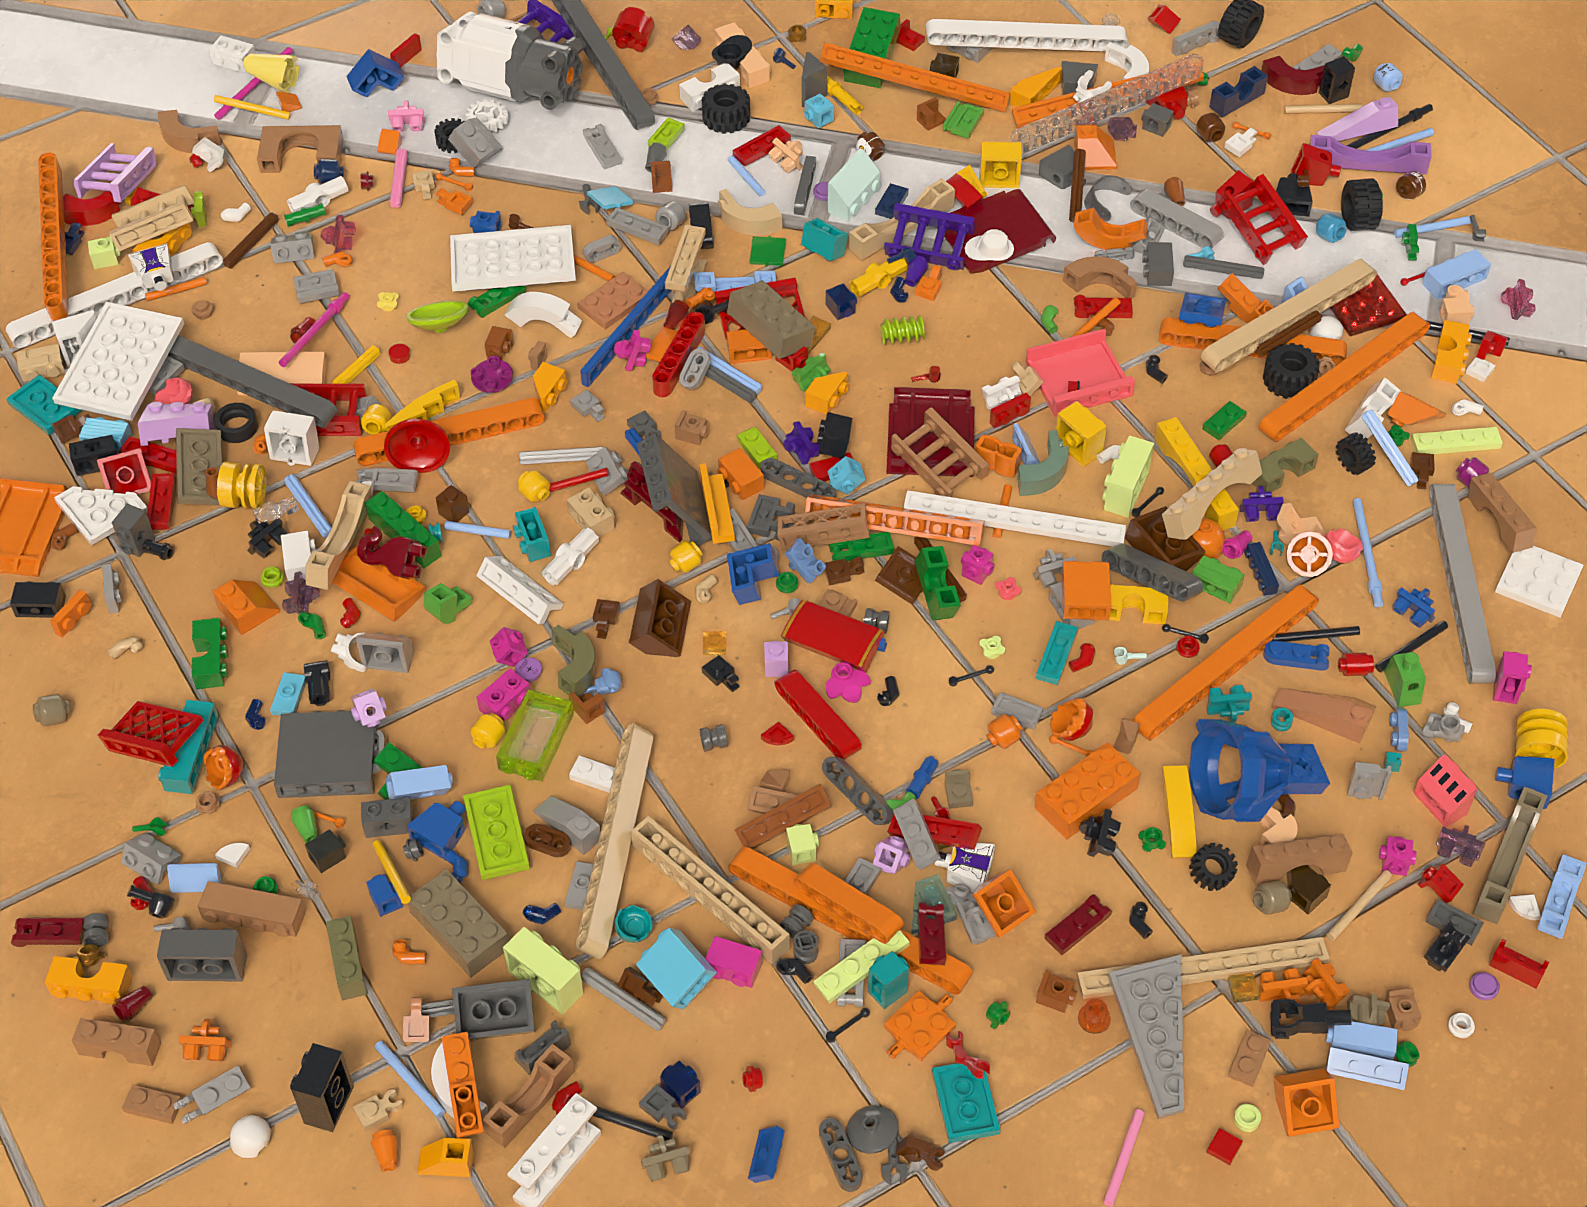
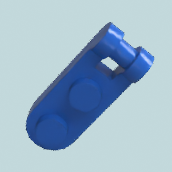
[1263,641,1329,671]

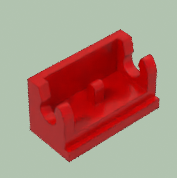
[1489,939,1550,989]

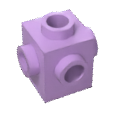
[350,688,387,727]
[873,836,911,874]

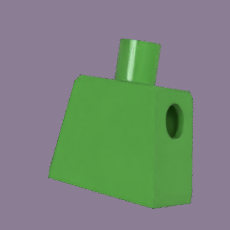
[1384,652,1426,707]

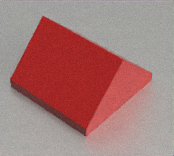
[97,448,151,494]

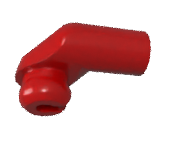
[340,598,361,628]

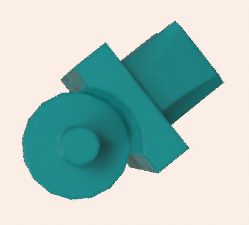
[1206,685,1252,723]

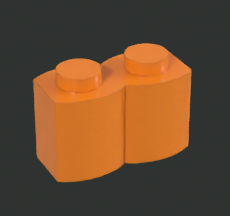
[975,435,1022,477]

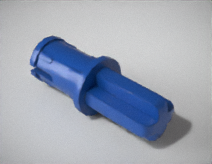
[906,756,938,799]

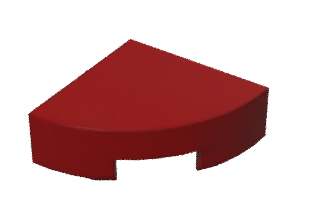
[761,722,794,746]

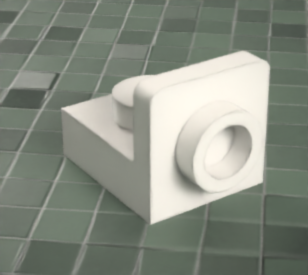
[192,137,224,172]

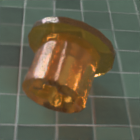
[1078,999,1111,1034]

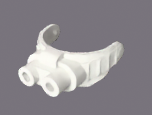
[1073,70,1112,106]
[330,633,366,672]

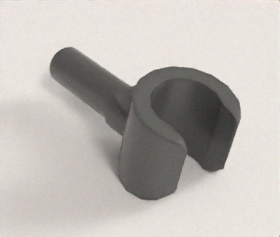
[1470,215,1486,241]

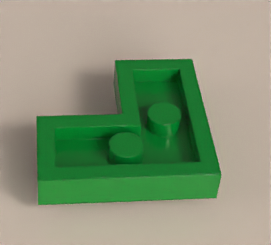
[373,742,422,800]

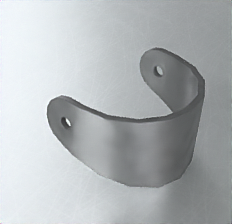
[1084,175,1133,221]

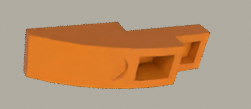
[1217,273,1274,323]
[441,1032,484,1138]

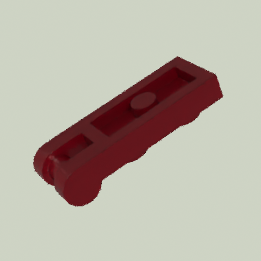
[1045,894,1112,955]
[917,902,946,965]
[11,918,84,947]

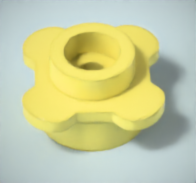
[377,292,399,311]

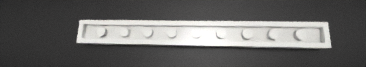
[904,490,1126,547]

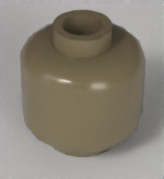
[33,694,70,726]
[1253,880,1292,915]

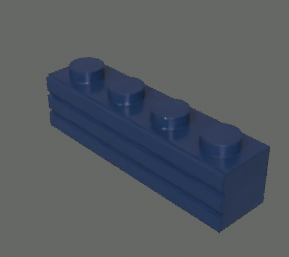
[1244,542,1279,596]

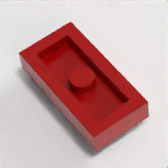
[990,392,1031,429]

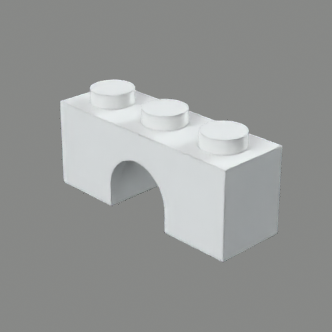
[679,63,740,112]
[1345,377,1401,439]

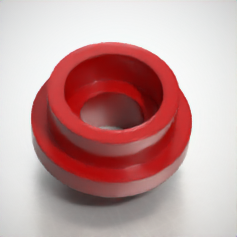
[1176,636,1200,658]
[742,1066,763,1092]

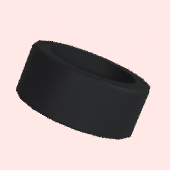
[214,402,258,443]

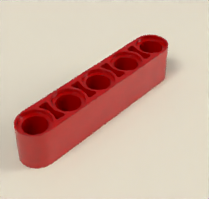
[652,312,705,398]
[774,669,862,760]

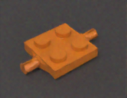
[884,990,956,1061]

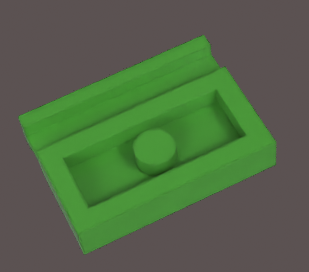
[943,101,984,139]

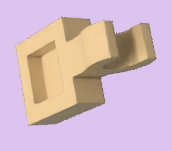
[411,170,435,200]
[1012,361,1044,396]

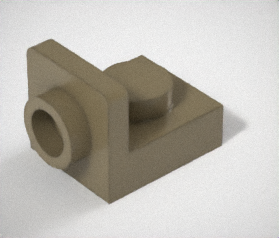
[945,769,973,809]

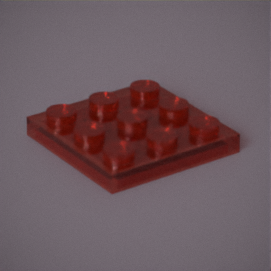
[1330,274,1407,336]

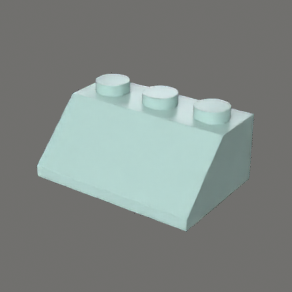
[828,148,881,221]

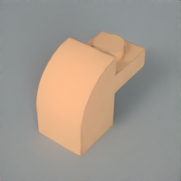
[1277,503,1325,545]
[1259,807,1298,845]

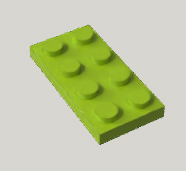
[463,785,530,880]

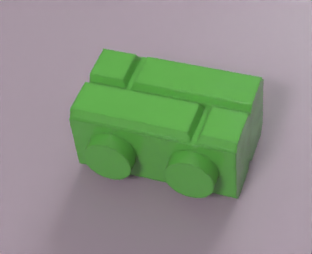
[1192,555,1245,604]

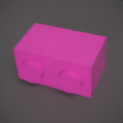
[705,936,763,988]

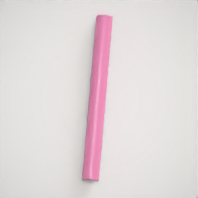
[1103,1109,1145,1207]

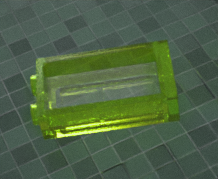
[496,689,574,782]

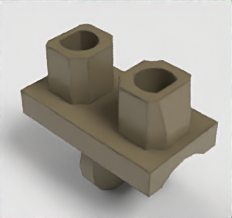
[641,1134,690,1182]

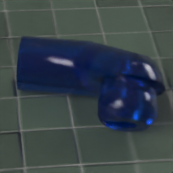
[890,277,908,303]
[245,699,266,730]
[523,902,561,924]

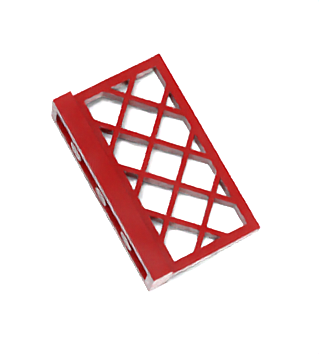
[715,277,805,339]
[98,701,204,767]

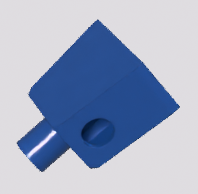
[1495,756,1555,809]
[407,801,466,861]

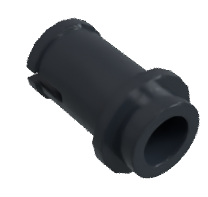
[143,539,174,560]

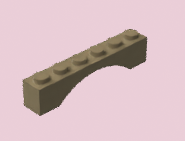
[1473,786,1548,924]

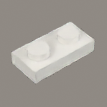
[569,756,615,793]

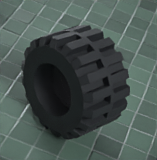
[1218,0,1264,49]
[702,83,750,134]
[1341,178,1383,231]
[1263,343,1320,399]

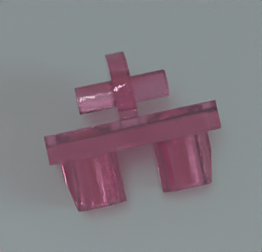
[320,215,356,253]
[1501,279,1536,320]

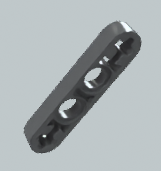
[794,156,816,215]
[761,458,836,498]
[822,757,893,825]

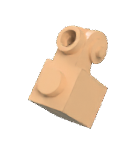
[1439,285,1474,325]

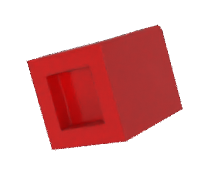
[1148,4,1181,34]

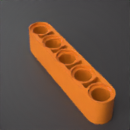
[794,863,904,944]

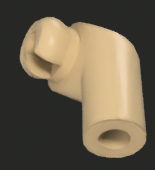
[695,574,717,603]
[107,636,143,660]

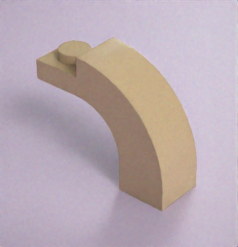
[718,189,782,236]

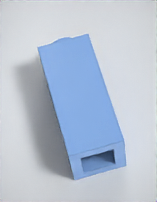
[385,765,453,800]
[1325,1021,1397,1060]

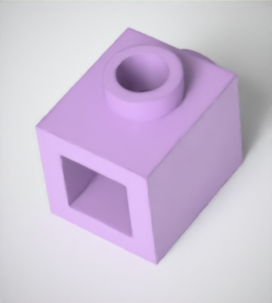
[764,641,788,677]

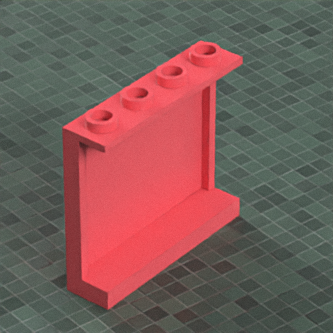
[1026,329,1135,417]

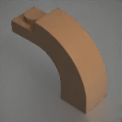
[158,109,221,153]
[1063,256,1137,298]

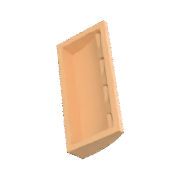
[237,352,327,395]

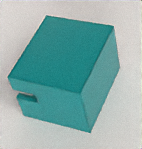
[1384,752,1402,772]

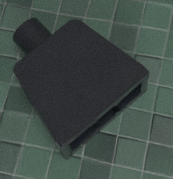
[1276,173,1313,217]

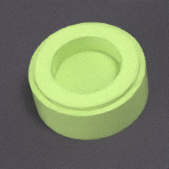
[1234,1104,1261,1132]

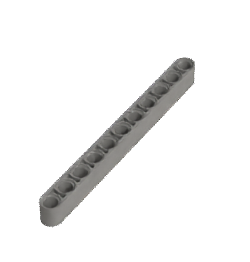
[1429,484,1496,684]

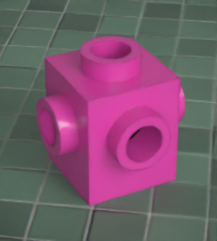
[961,545,995,585]
[490,627,528,667]
[1379,836,1417,876]

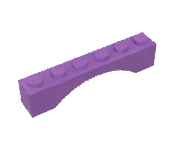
[1309,135,1432,174]

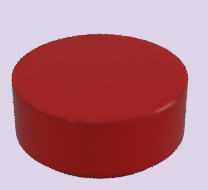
[388,343,410,364]

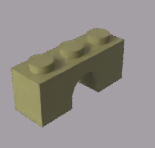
[1252,438,1318,492]
[326,916,367,1001]

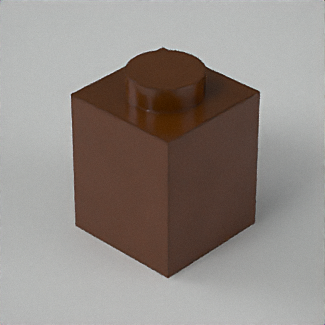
[436,485,470,522]

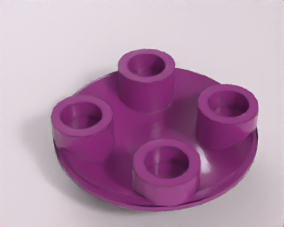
[470,356,513,393]

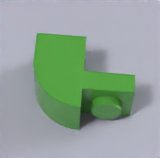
[424,583,472,624]

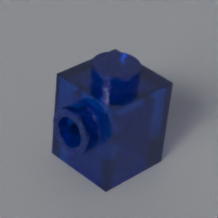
[825,283,857,320]
[660,1060,701,1109]

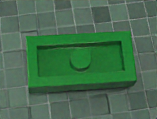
[1202,401,1247,440]

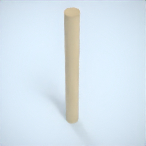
[1284,104,1363,113]
[1326,870,1392,941]

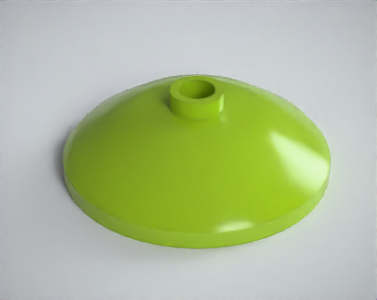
[406,301,469,333]

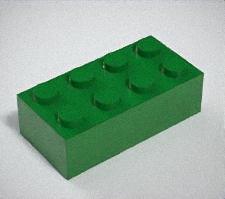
[843,7,901,89]

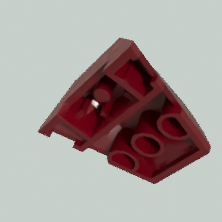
[620,461,684,542]

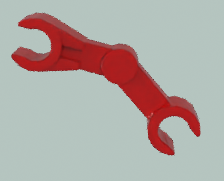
[946,1031,990,1079]

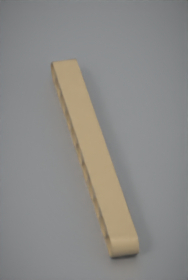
[1200,259,1377,373]
[575,723,654,959]

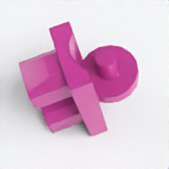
[614,330,651,371]

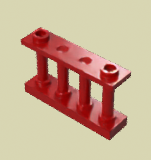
[1219,174,1308,265]
[286,383,367,436]

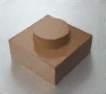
[528,341,548,371]

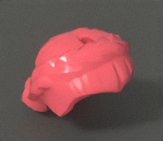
[155,377,193,404]
[1323,528,1363,563]

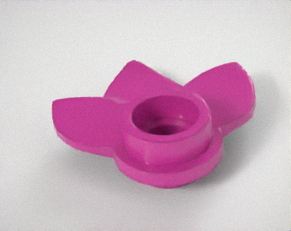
[826,662,871,703]

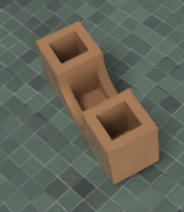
[72,1018,161,1066]

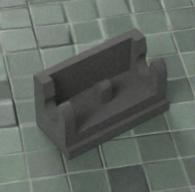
[515,1020,571,1075]

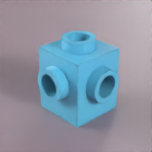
[804,94,834,128]
[828,456,866,495]

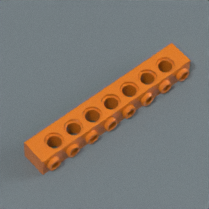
[805,494,985,546]

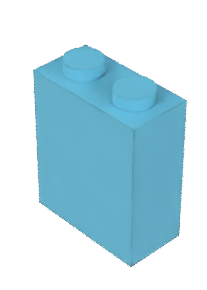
[636,928,717,1009]

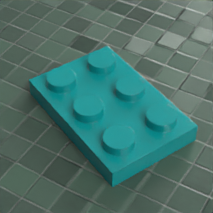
[6,375,82,435]
[932,1059,1000,1143]

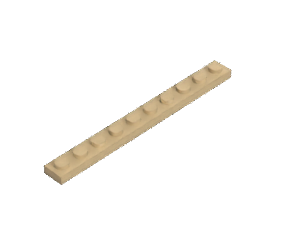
[1077,937,1330,1000]

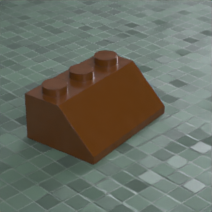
[1124,506,1206,571]
[629,579,691,657]

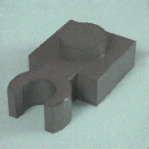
[627,411,661,438]
[639,1084,687,1130]

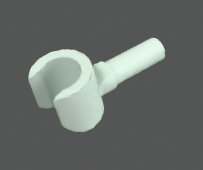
[1114,647,1147,665]

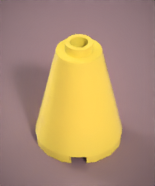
[243,53,299,93]

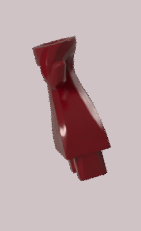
[357,525,427,579]

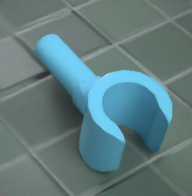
[1185,246,1215,259]

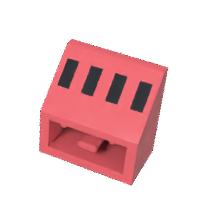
[1414,754,1477,828]

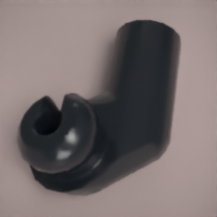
[1146,355,1168,384]
[877,676,900,706]
[1129,901,1153,939]

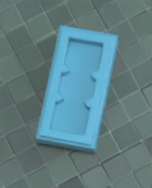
[270,672,306,716]

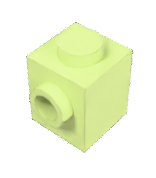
[88,237,121,269]
[786,824,819,865]

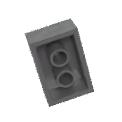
[157,928,247,982]
[452,979,536,1041]

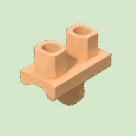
[768,138,803,174]

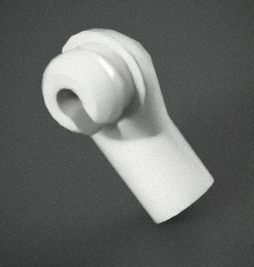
[1097,445,1120,464]
[1443,702,1473,734]

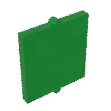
[750,236,786,267]

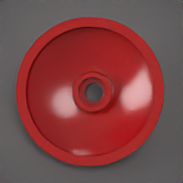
[384,419,450,473]

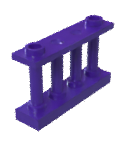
[518,0,583,50]
[884,203,975,270]

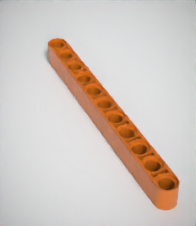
[38,152,69,321]
[1259,312,1430,442]
[1132,584,1319,741]
[728,847,973,995]

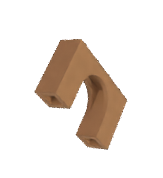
[257,125,343,173]

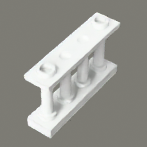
[507,1093,601,1207]

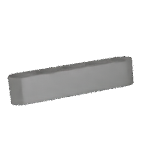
[1130,189,1224,248]

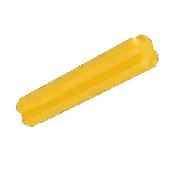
[332,345,380,384]

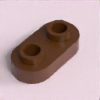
[524,824,571,857]

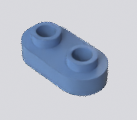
[1389,708,1409,752]

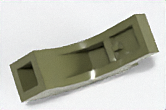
[552,625,595,697]

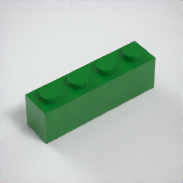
[365,491,441,569]

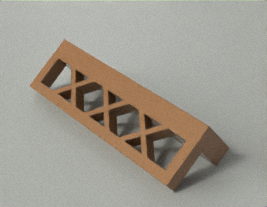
[777,503,870,551]

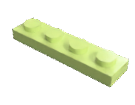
[1411,427,1503,454]
[813,930,910,1004]

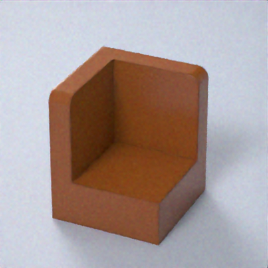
[917,97,946,131]
[651,161,672,193]
[569,692,605,724]

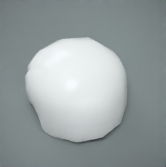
[1310,316,1344,340]
[230,1115,271,1158]

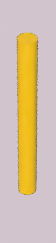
[214,95,291,120]
[372,840,411,904]

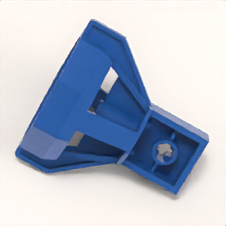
[1189,719,1330,822]

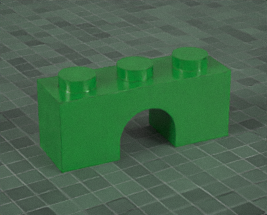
[915,546,961,620]
[192,618,228,690]

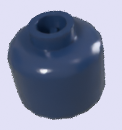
[314,159,344,185]

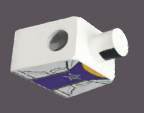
[128,243,174,291]
[935,843,995,893]

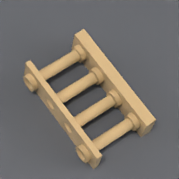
[109,185,195,251]
[665,225,707,320]

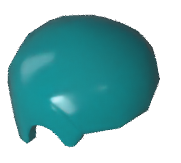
[614,905,653,943]

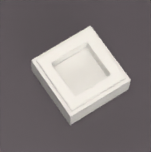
[1465,357,1496,382]

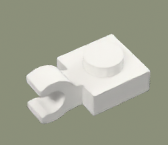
[1224,128,1258,158]

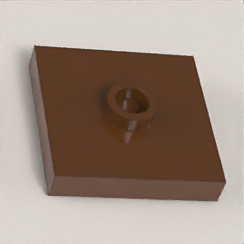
[875,546,923,605]

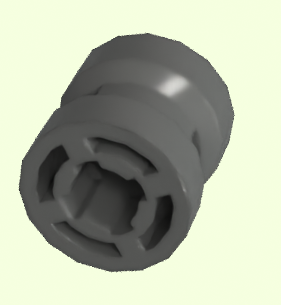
[864,608,890,634]
[700,724,728,752]
[779,904,814,939]
[83,913,109,947]
[793,930,818,964]

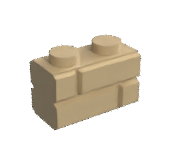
[16,344,65,382]

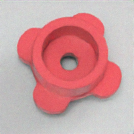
[995,577,1021,600]

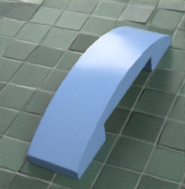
[693,271,776,292]
[1537,854,1587,939]

